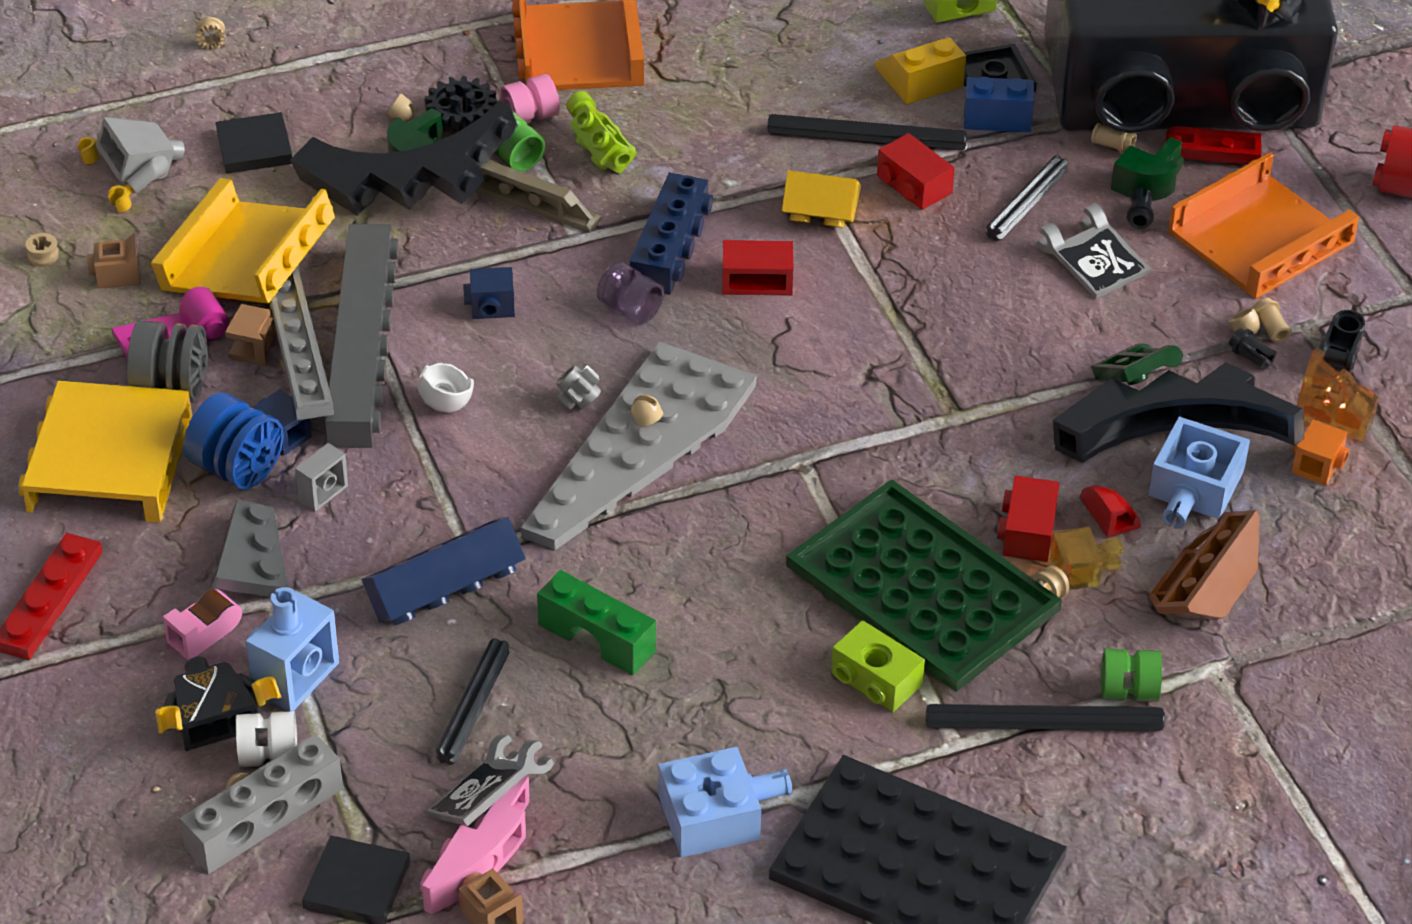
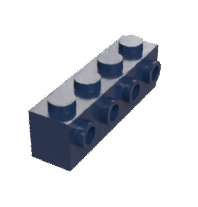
[630,172,713,295]
[361,517,526,625]

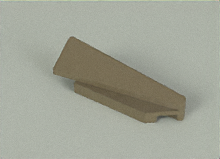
[476,158,602,233]

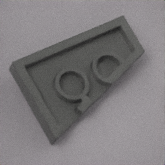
[210,501,288,597]

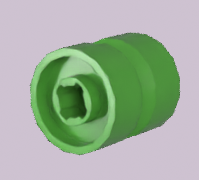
[494,111,545,172]
[1100,648,1162,702]

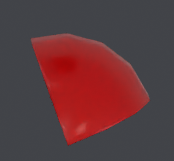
[1079,485,1141,538]

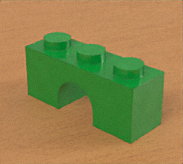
[537,570,656,675]

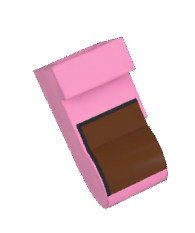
[163,589,242,660]

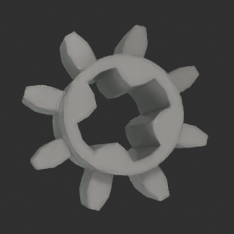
[556,365,601,410]

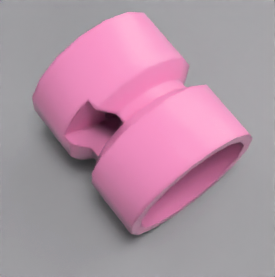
[500,74,560,124]

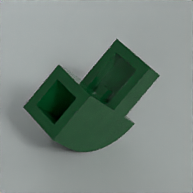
[387,108,443,153]
[1111,137,1183,201]

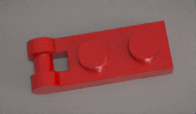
[1166,126,1261,165]

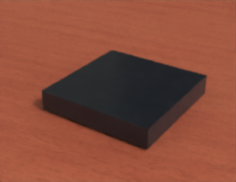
[964,44,1037,93]
[215,112,292,173]
[302,835,410,924]

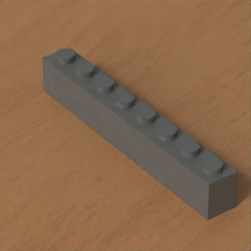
[325,224,398,448]

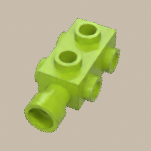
[566,91,637,174]

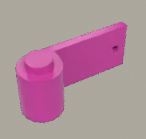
[112,287,230,359]

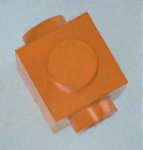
[1291,419,1350,486]

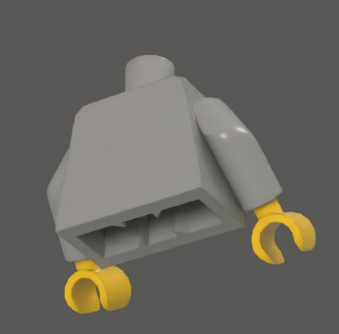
[77,117,185,213]

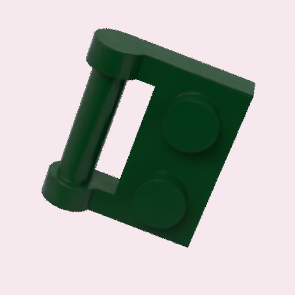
[1091,343,1183,385]

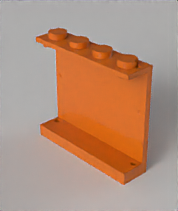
[512,0,644,90]
[1168,152,1359,299]

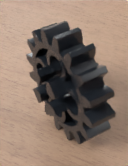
[425,76,497,133]

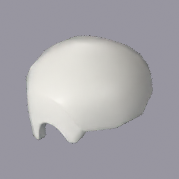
[418,363,474,413]

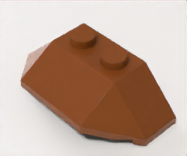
[1148,510,1260,620]

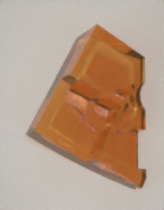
[1296,348,1379,442]

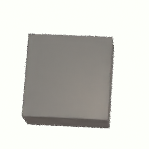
[295,443,348,512]

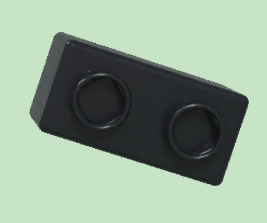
[1044,0,1338,133]

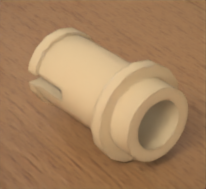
[1091,123,1137,154]
[1254,298,1292,344]

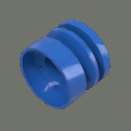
[183,392,284,490]

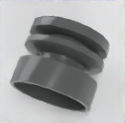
[127,320,208,401]

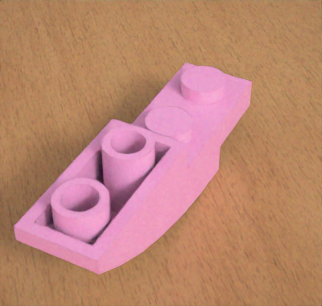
[420,775,530,914]

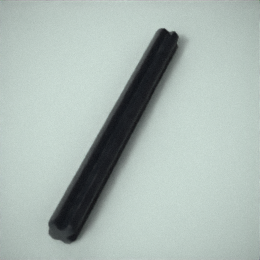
[767,114,967,150]
[925,704,1165,731]

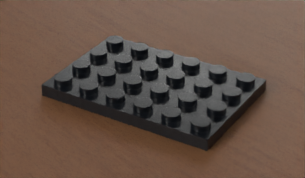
[769,755,1067,924]

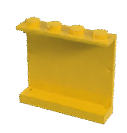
[151,178,335,304]
[18,381,192,523]

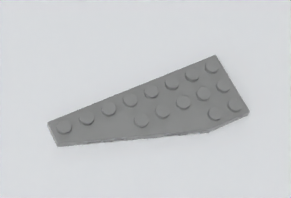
[521,341,757,551]

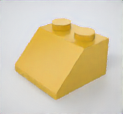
[874,37,966,104]
[782,170,861,228]

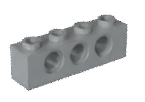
[179,734,343,874]

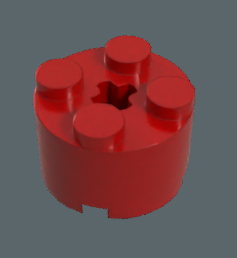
[1373,125,1412,198]

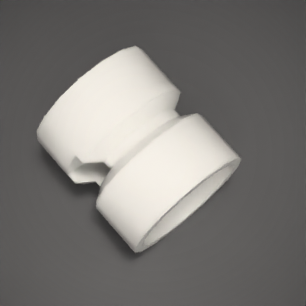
[236,711,297,767]

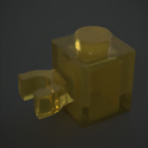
[1049,527,1124,590]

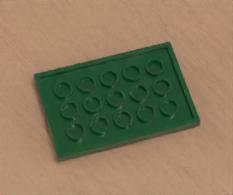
[786,479,1062,692]

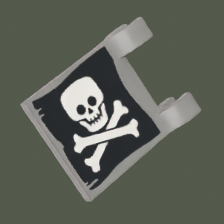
[1037,203,1151,299]
[427,734,554,826]

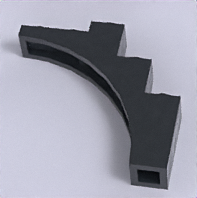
[290,100,518,216]
[1053,362,1304,463]

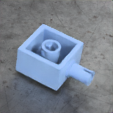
[1148,417,1250,529]
[246,587,339,711]
[658,747,792,858]

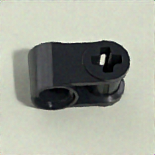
[1314,310,1365,378]

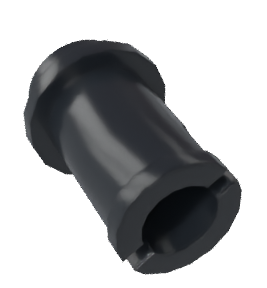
[1126,188,1154,229]
[1229,328,1277,370]

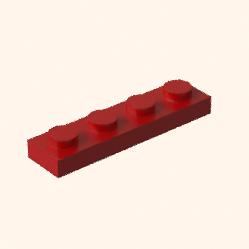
[0,532,103,661]

